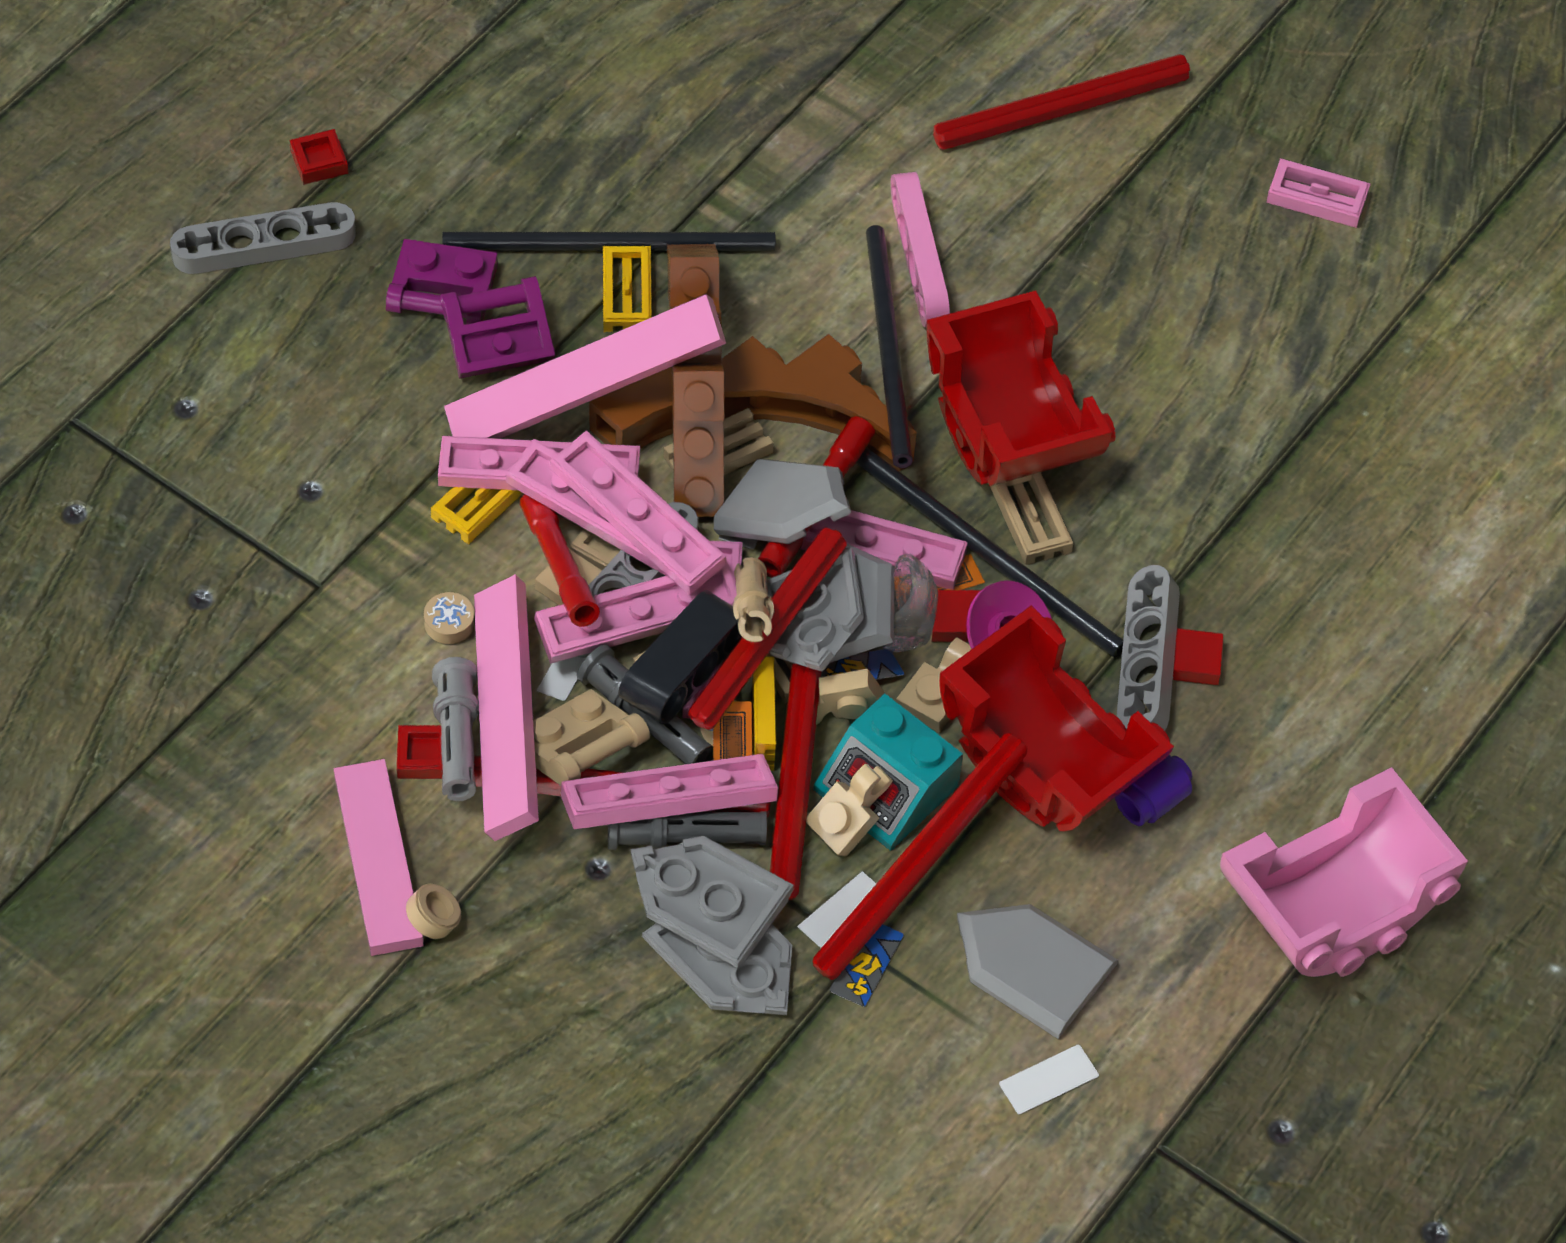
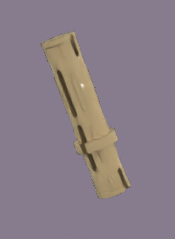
[733,557,774,642]

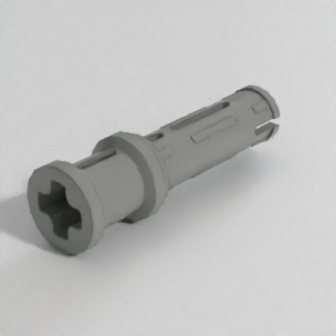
[432,657,479,801]

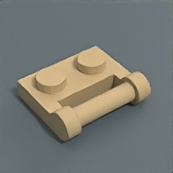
[533,689,650,785]

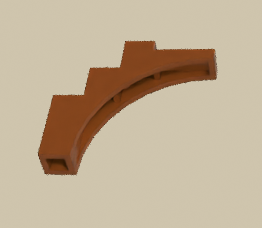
[667,244,724,517]
[589,334,917,471]

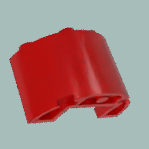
[927,290,1116,487]
[939,605,1174,831]

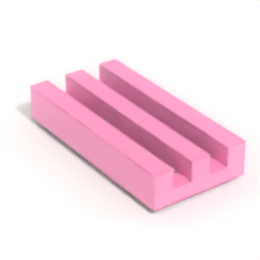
[1266,158,1371,228]

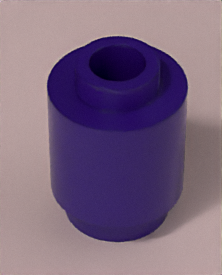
[1115,755,1193,826]

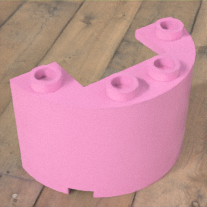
[1220,767,1468,977]

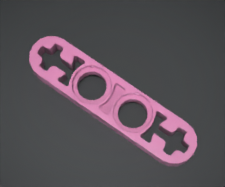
[891,172,950,327]

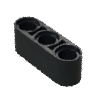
[618,590,742,724]

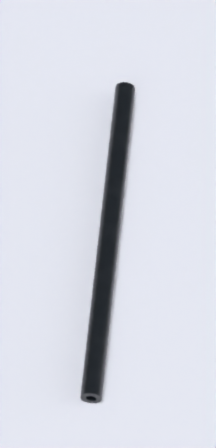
[866,225,913,468]
[442,232,776,251]
[856,447,1123,658]

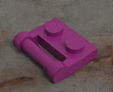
[386,239,498,324]
[440,276,555,379]

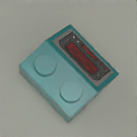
[813,693,963,851]

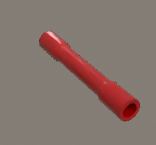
[758,416,875,578]
[520,494,600,627]

